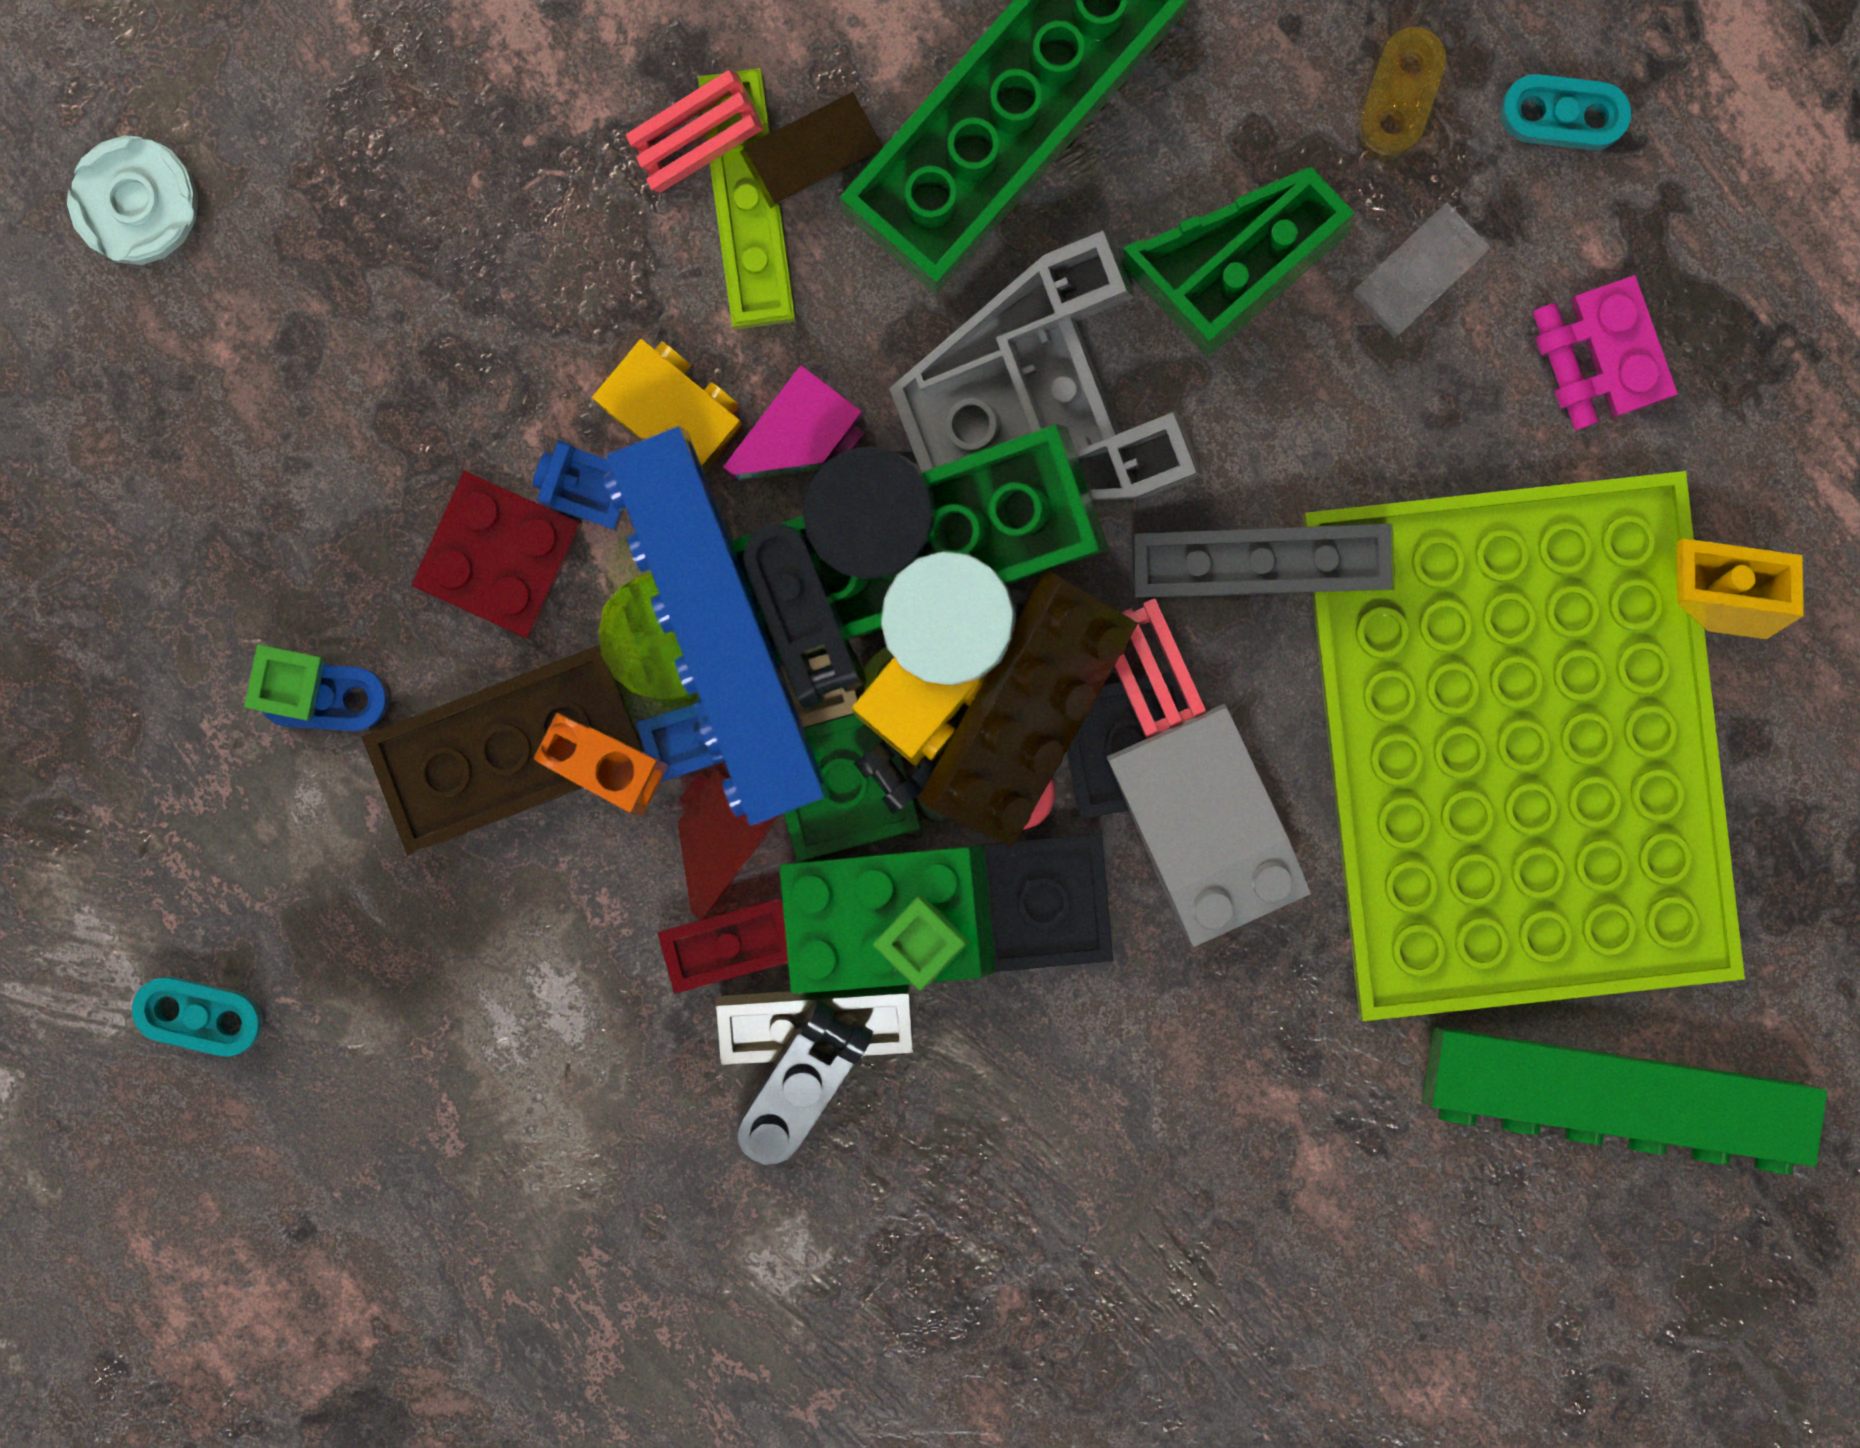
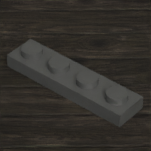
[1134,524,1395,598]

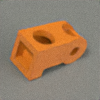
[533,712,669,816]

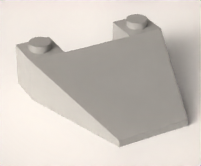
[889,230,1204,501]

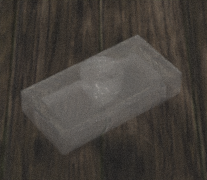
[1352,202,1491,339]

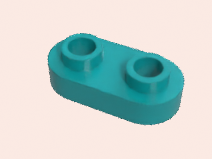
[1500,74,1631,150]
[132,976,264,1057]

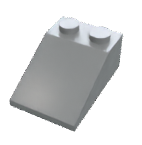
[1107,704,1311,947]

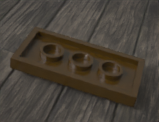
[917,570,1138,847]
[361,644,644,856]

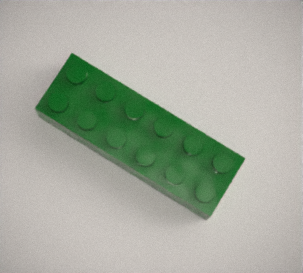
[839,0,1190,295]
[731,424,1109,665]

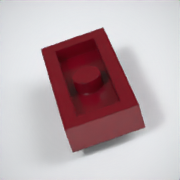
[657,897,788,994]

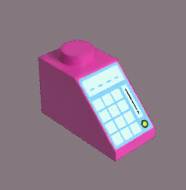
[723,365,865,482]

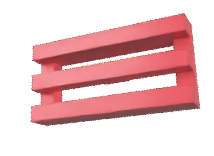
[625,70,764,193]
[1114,598,1206,739]

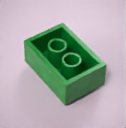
[779,845,996,994]

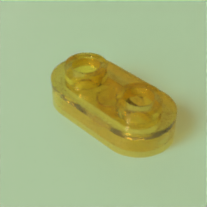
[1359,27,1446,156]

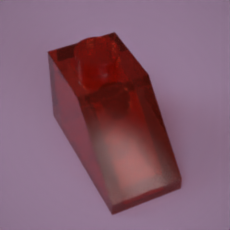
[677,770,781,920]

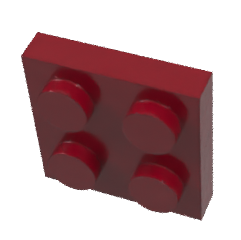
[411,470,582,640]

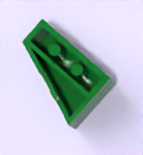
[1123,166,1355,359]

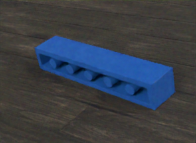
[603,426,830,826]

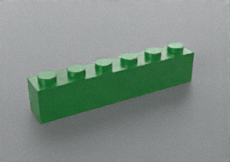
[1422,1026,1828,1175]

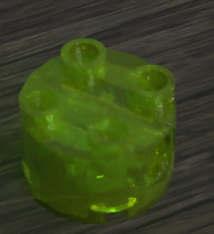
[598,573,698,702]

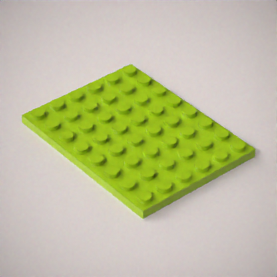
[1302,471,1745,1021]

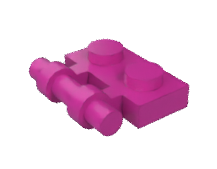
[1532,275,1678,431]

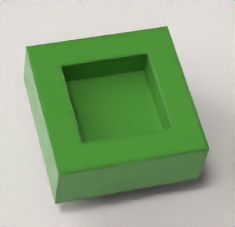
[244,644,326,721]
[873,896,970,991]

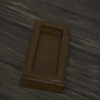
[740,92,883,208]

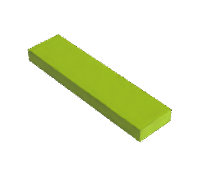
[698,68,796,330]

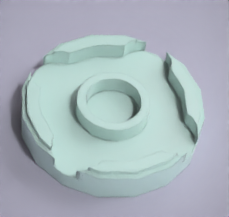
[67,135,199,265]
[881,552,1016,686]

